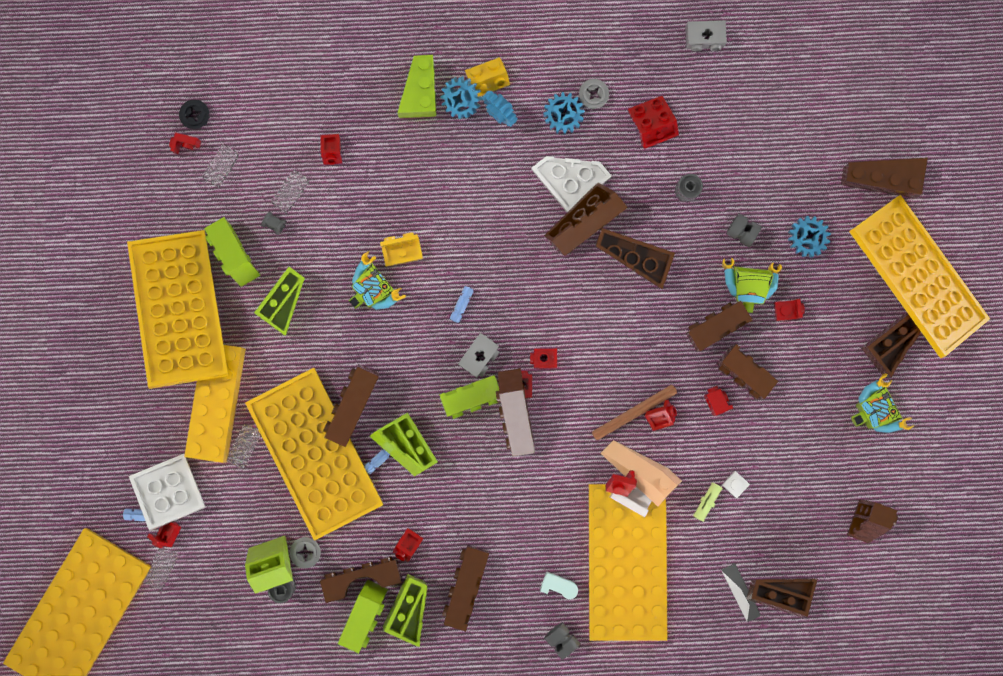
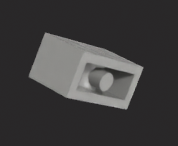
[685,20,727,52]
[458,333,500,378]

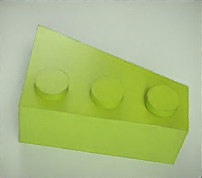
[397,55,437,118]
[204,217,261,287]
[254,267,305,336]
[439,375,499,419]
[369,412,438,477]
[383,574,427,647]
[338,579,388,654]

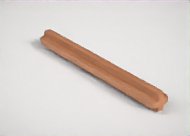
[592,385,677,440]

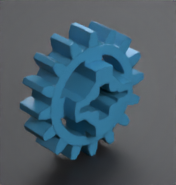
[440,76,482,119]
[482,90,518,127]
[543,92,585,135]
[788,216,831,258]

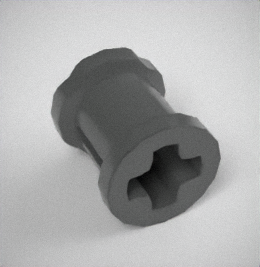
[261,211,287,235]

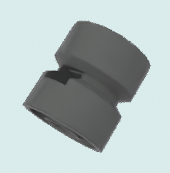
[675,174,703,203]
[726,213,762,248]
[268,577,296,603]
[544,622,581,660]

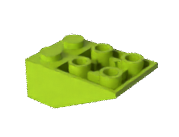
[245,536,293,594]

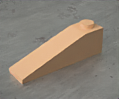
[601,440,682,506]

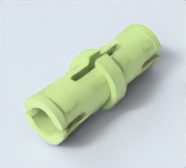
[693,482,723,522]

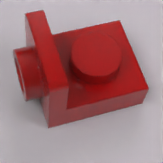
[169,132,202,155]
[321,134,342,165]
[774,299,805,321]
[645,400,677,431]
[393,528,424,562]

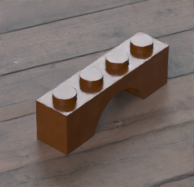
[320,556,403,603]

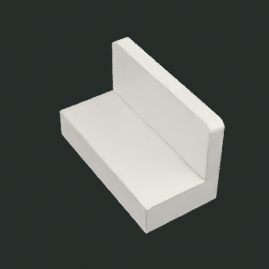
[609,487,651,517]

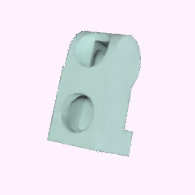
[540,571,578,599]

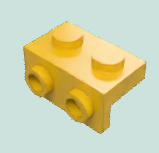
[465,57,510,96]
[380,232,423,267]

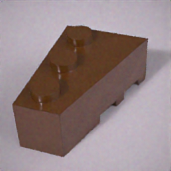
[686,301,753,353]
[861,313,921,378]
[716,344,779,400]
[847,499,898,543]
[746,579,818,617]

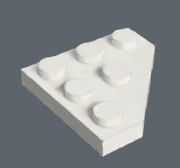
[531,156,612,212]

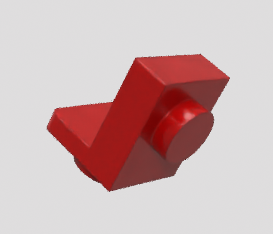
[605,470,637,497]
[147,521,181,548]

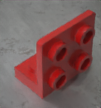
[628,96,679,149]

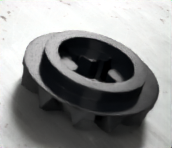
[179,99,210,130]

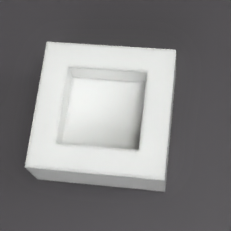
[722,471,750,498]

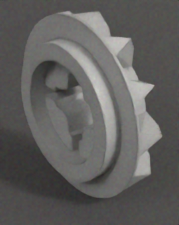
[579,79,609,109]
[290,537,321,568]

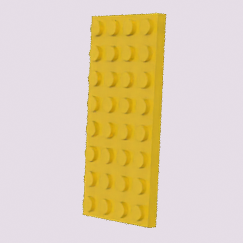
[849,195,990,359]
[127,230,229,389]
[245,368,384,541]
[588,484,667,641]
[3,528,152,676]

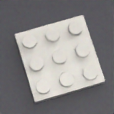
[129,454,206,531]

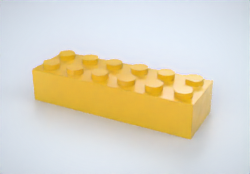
[184,345,246,463]

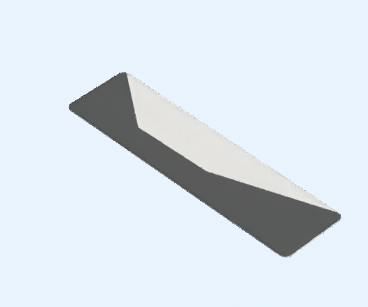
[722,563,761,622]

